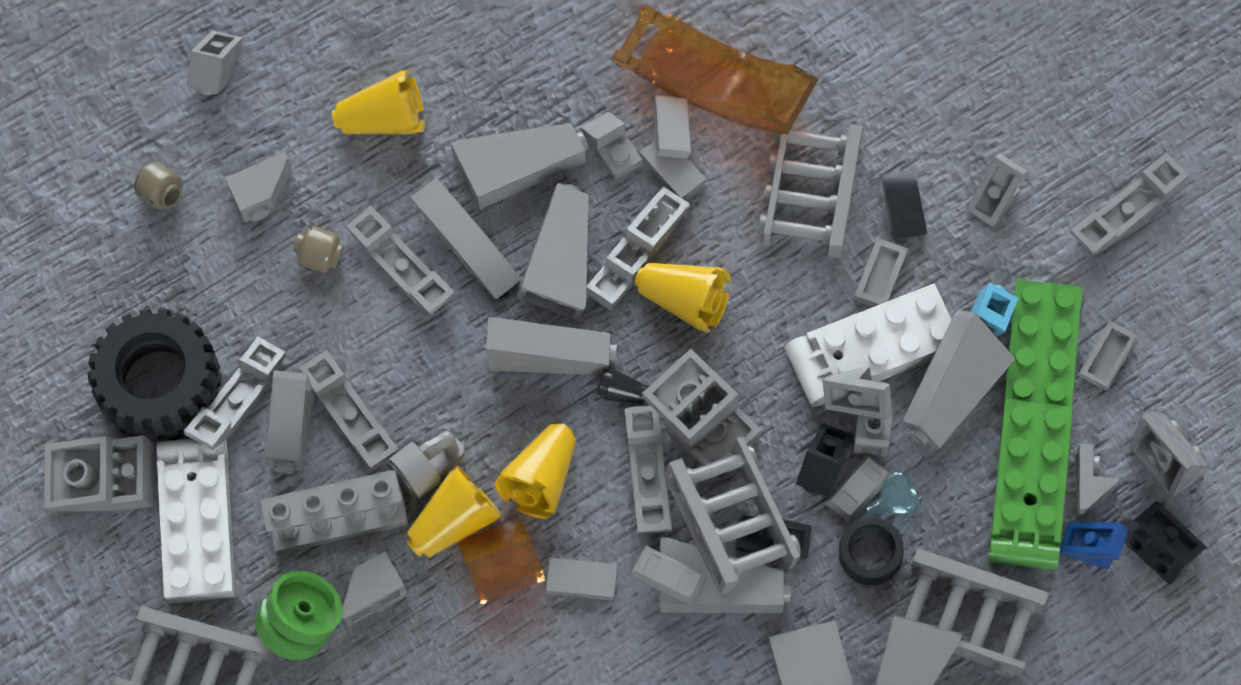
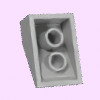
[1128,412,1208,499]

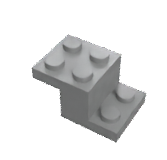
[642,348,762,479]

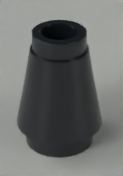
[597,369,648,405]

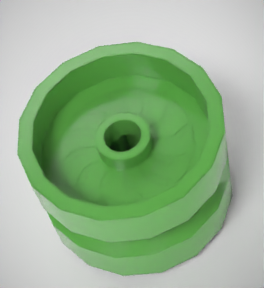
[255,571,343,660]

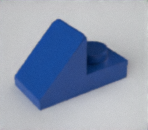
[1060,521,1128,569]

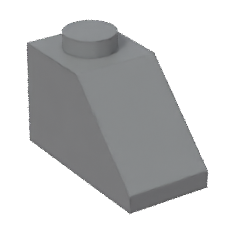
[187,30,242,95]
[225,152,292,223]
[342,551,407,627]

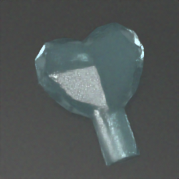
[865,472,922,517]

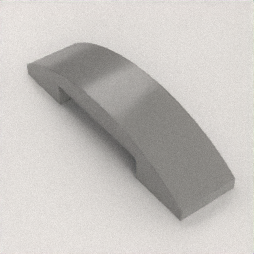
[1070,152,1189,256]
[346,206,456,316]
[184,337,286,450]
[299,350,399,470]
[624,405,672,535]

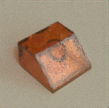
[457,518,544,604]

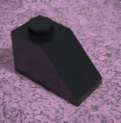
[795,423,854,497]

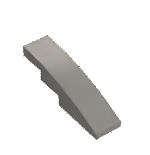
[410,178,522,300]
[586,187,690,311]

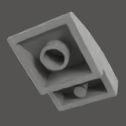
[44,435,154,512]

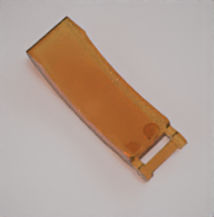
[611,5,819,134]

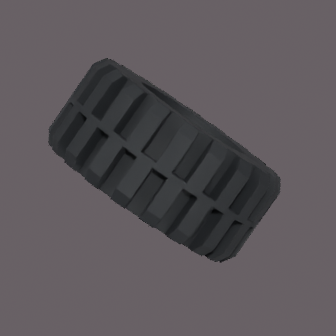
[88,308,221,442]

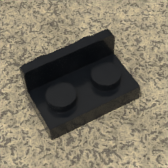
[1124,500,1207,584]

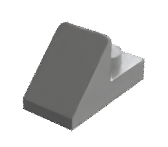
[581,112,643,180]
[966,153,1027,227]
[822,367,892,420]
[1076,444,1120,519]

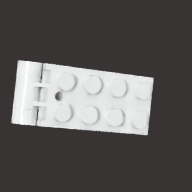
[784,283,952,407]
[157,438,236,604]

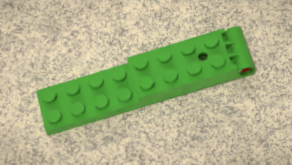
[988,279,1083,571]

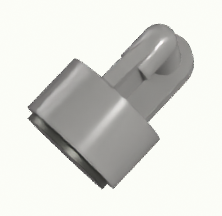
[388,431,465,500]

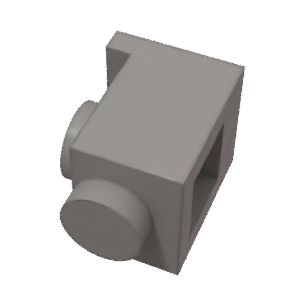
[853,414,892,458]

